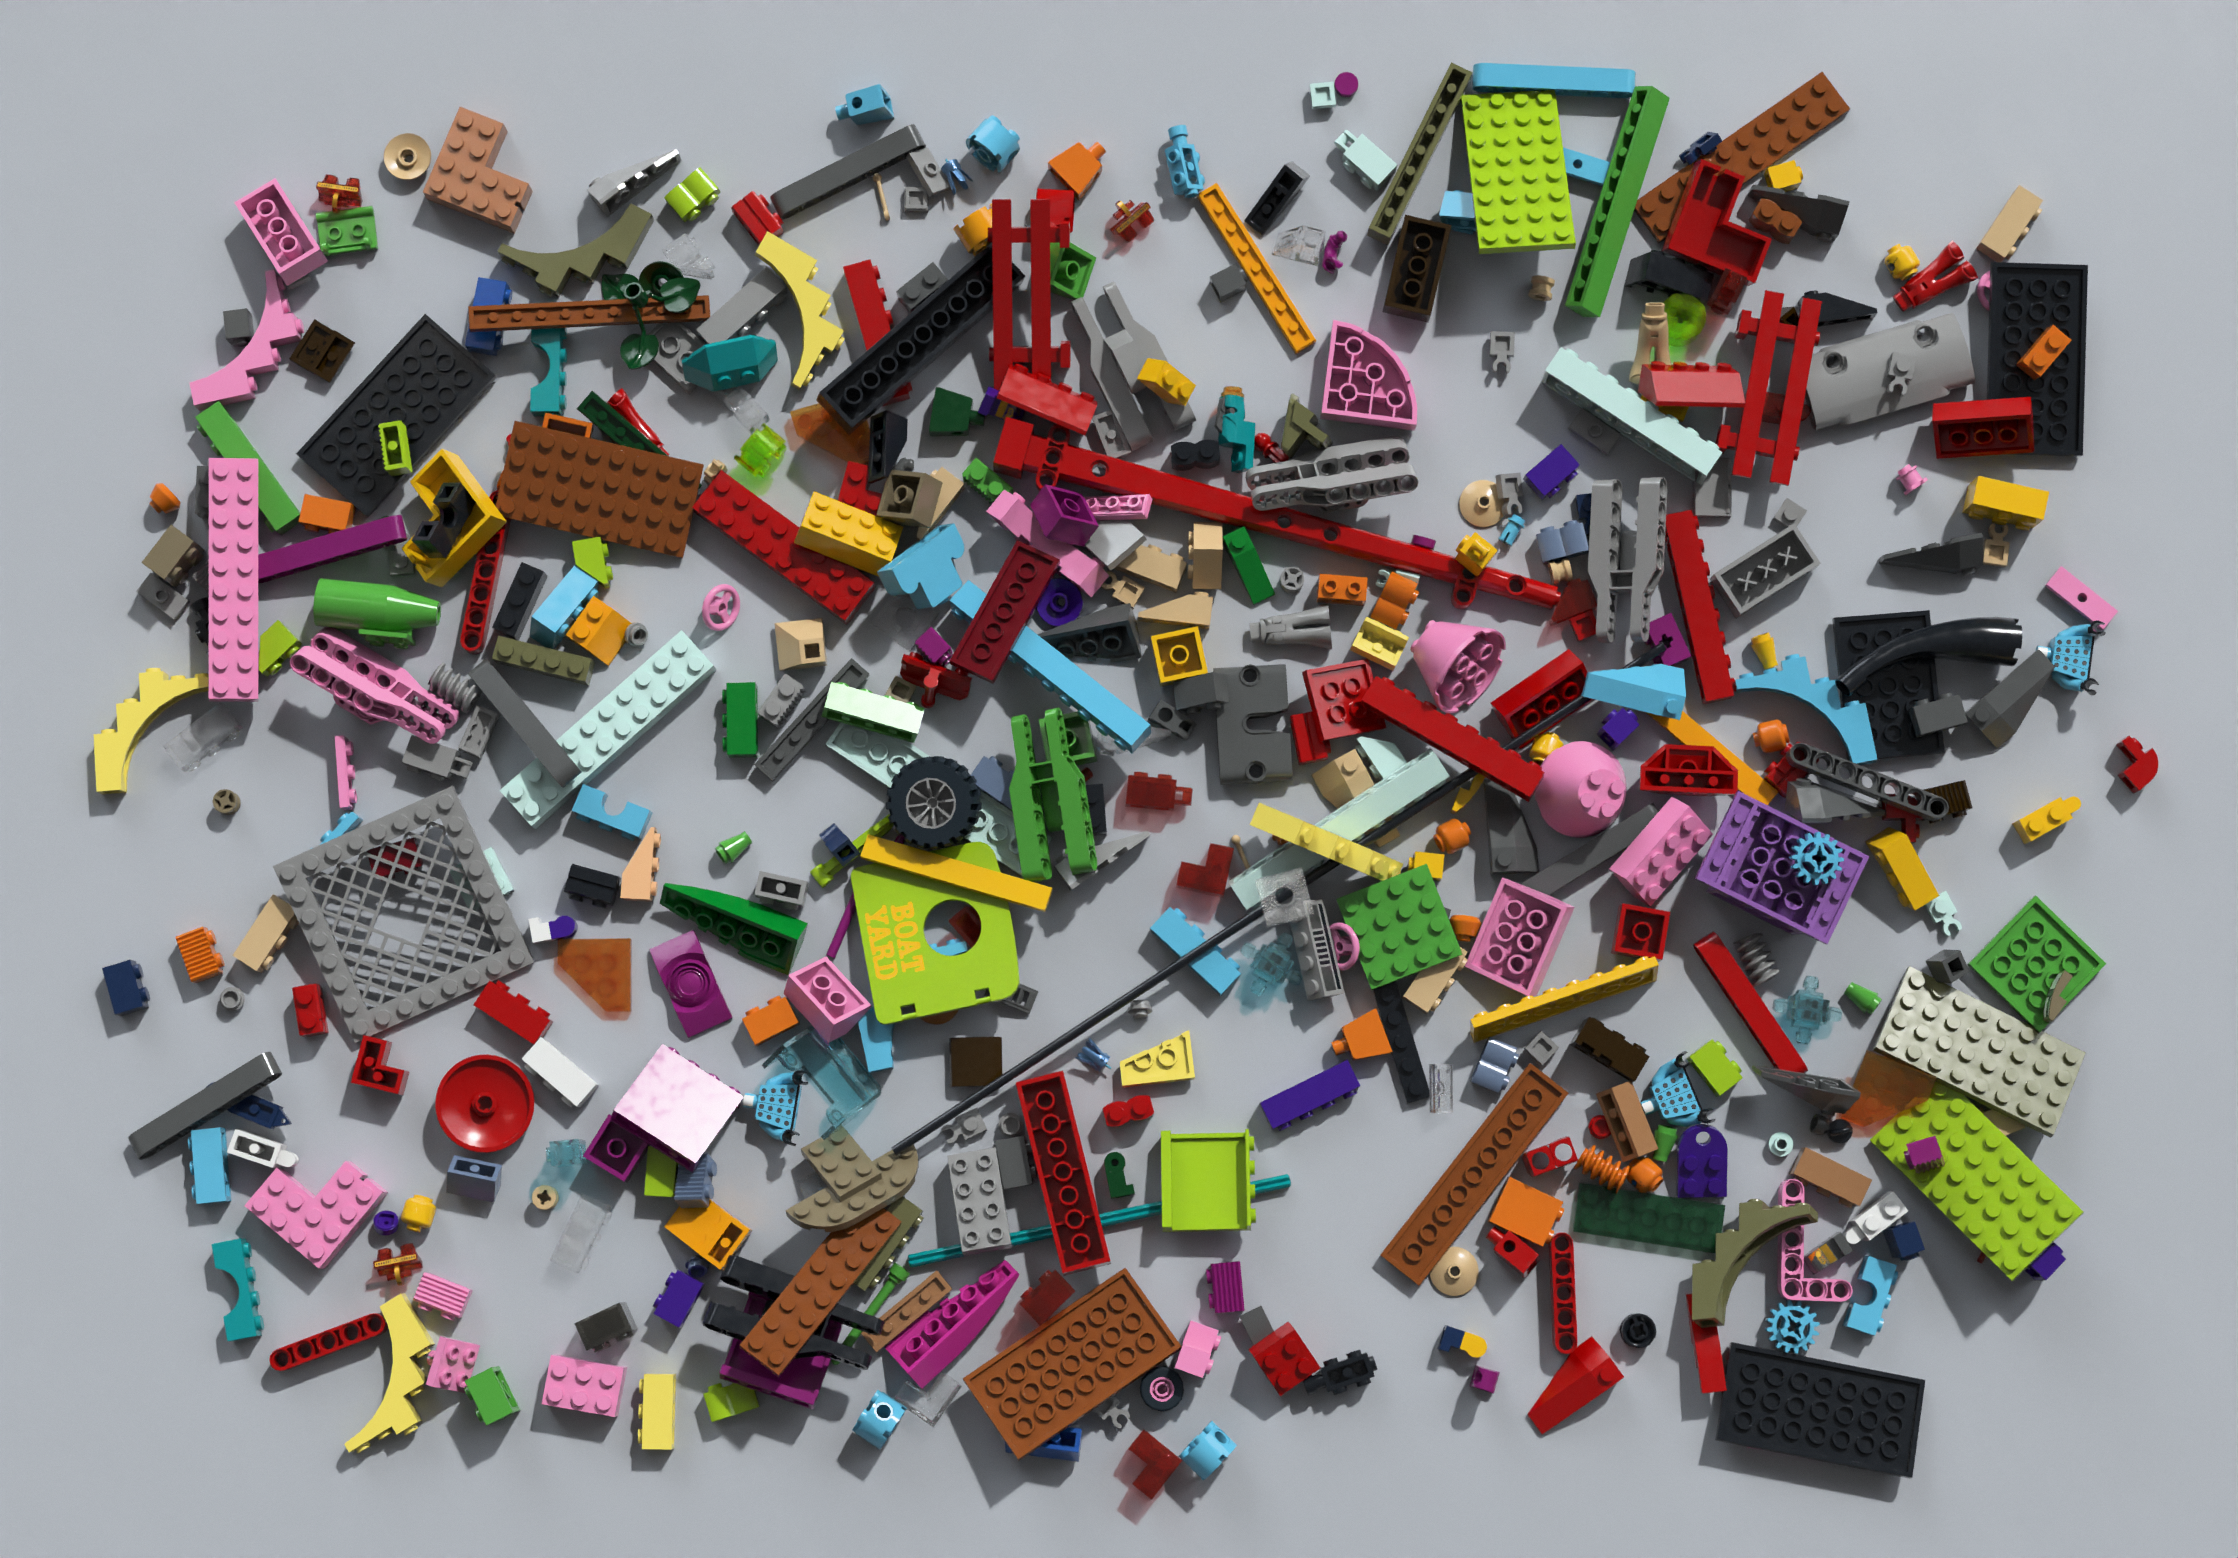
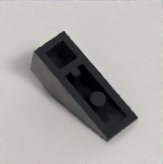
[1244,162,1310,235]
[1798,290,1877,327]
[868,410,908,484]

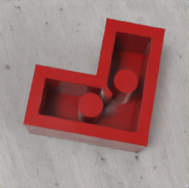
[838,461,883,519]
[351,1035,410,1095]

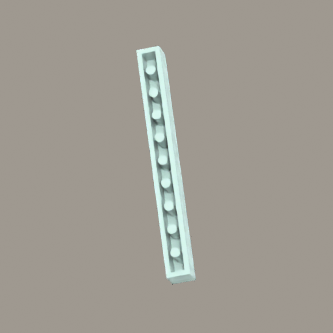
[1228,748,1449,910]

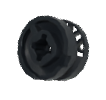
[1620,1313,1656,1348]

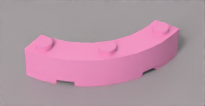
[986,490,1109,598]

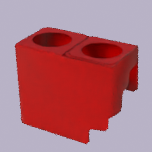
[1036,189,1075,233]
[1522,1136,1578,1177]

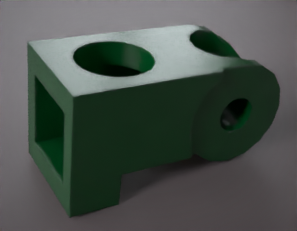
[1104,1152,1135,1199]

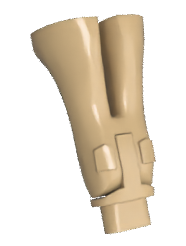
[1629,303,1672,384]

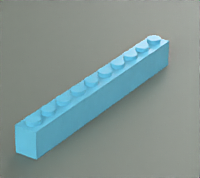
[949,580,1151,754]

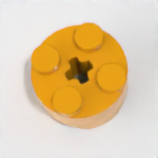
[953,204,992,257]

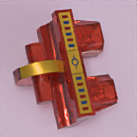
[316,174,363,213]
[1109,200,1154,242]
[373,1243,423,1286]

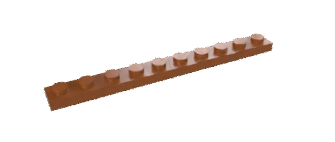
[468,295,710,332]

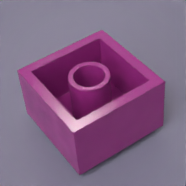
[1030,484,1099,547]
[583,1114,651,1182]

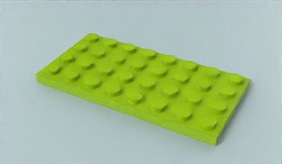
[1461,90,1576,254]
[1870,1080,2084,1282]

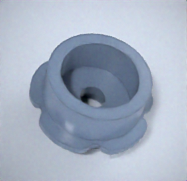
[685,1255,710,1277]

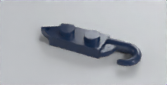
[206,1082,292,1130]

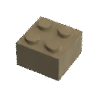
[877,470,943,528]
[141,525,205,588]

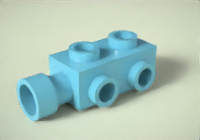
[1165,125,1205,198]

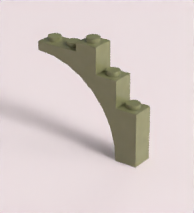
[497,203,654,297]
[1692,1199,1818,1328]

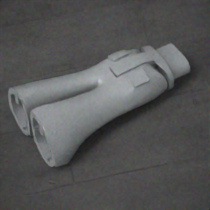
[1249,604,1332,649]

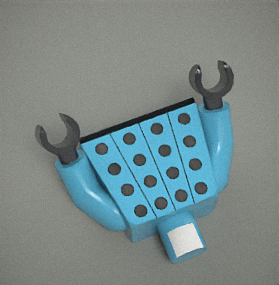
[2035,620,2106,696]
[1640,1051,1716,1127]
[743,1070,808,1146]

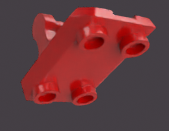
[900,652,972,708]

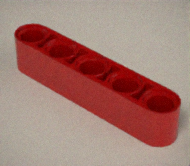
[1549,1233,1577,1354]
[269,1313,388,1371]

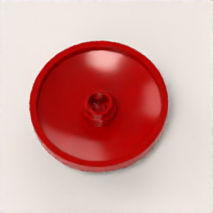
[435,1054,534,1153]

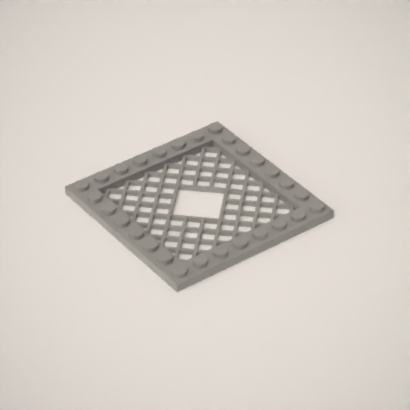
[273,786,534,1043]

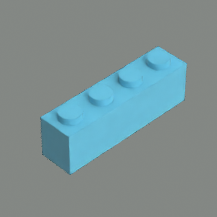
[1150,907,1241,996]

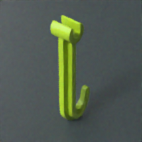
[810,814,894,888]

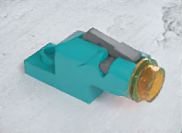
[1214,386,1255,473]

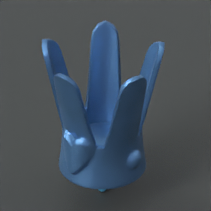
[941,159,973,195]
[1075,1038,1111,1072]

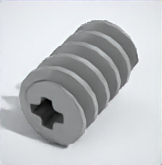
[428,663,482,713]
[1733,933,1780,987]

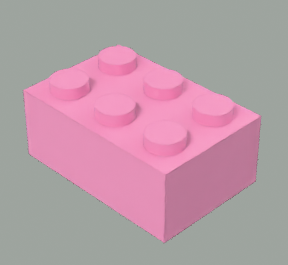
[542,1354,627,1417]

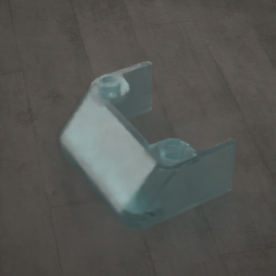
[762,1025,881,1140]

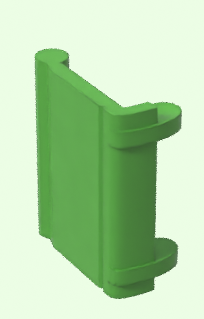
[316,206,378,256]

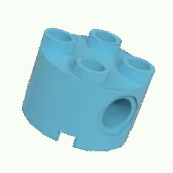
[966,115,1020,173]
[852,1390,907,1450]
[1179,1421,1237,1480]

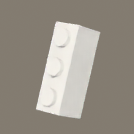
[522,1037,599,1108]

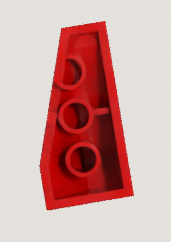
[1527,1336,1624,1434]

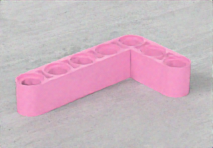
[1777,1179,1853,1302]

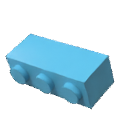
[188,1127,231,1204]

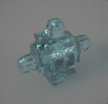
[1240,932,1303,996]
[1772,976,1842,1045]

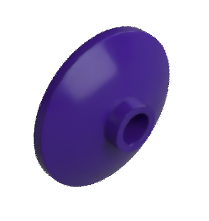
[1036,578,1083,626]

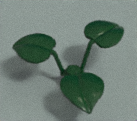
[602,274,701,370]

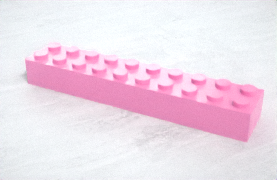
[209,458,258,702]

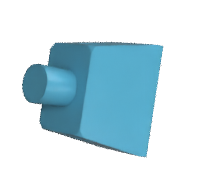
[835,84,894,125]

